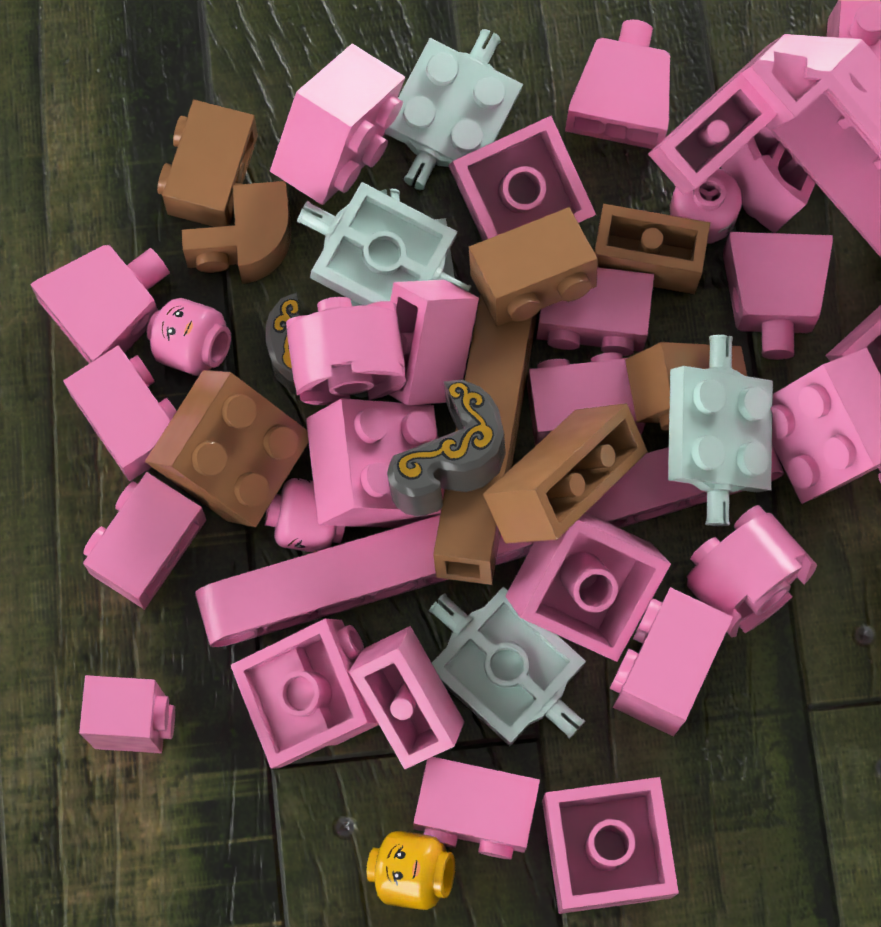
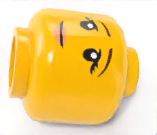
[367,831,455,910]

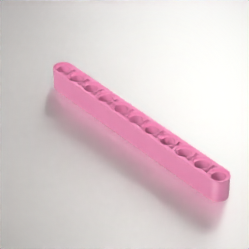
[195,445,784,647]

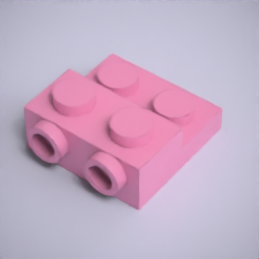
[230,618,379,769]

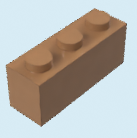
[483,403,648,543]

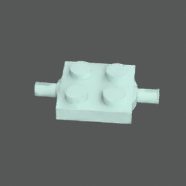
[385,29,523,190]
[297,182,471,306]
[668,335,773,526]
[429,587,586,746]

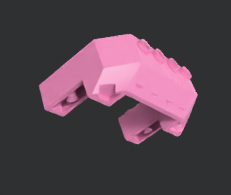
[648,34,881,375]

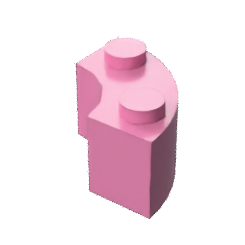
[721,126,815,233]

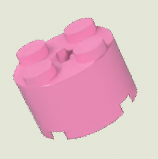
[286,297,406,405]
[687,505,817,637]

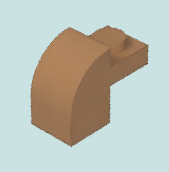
[181,181,291,284]

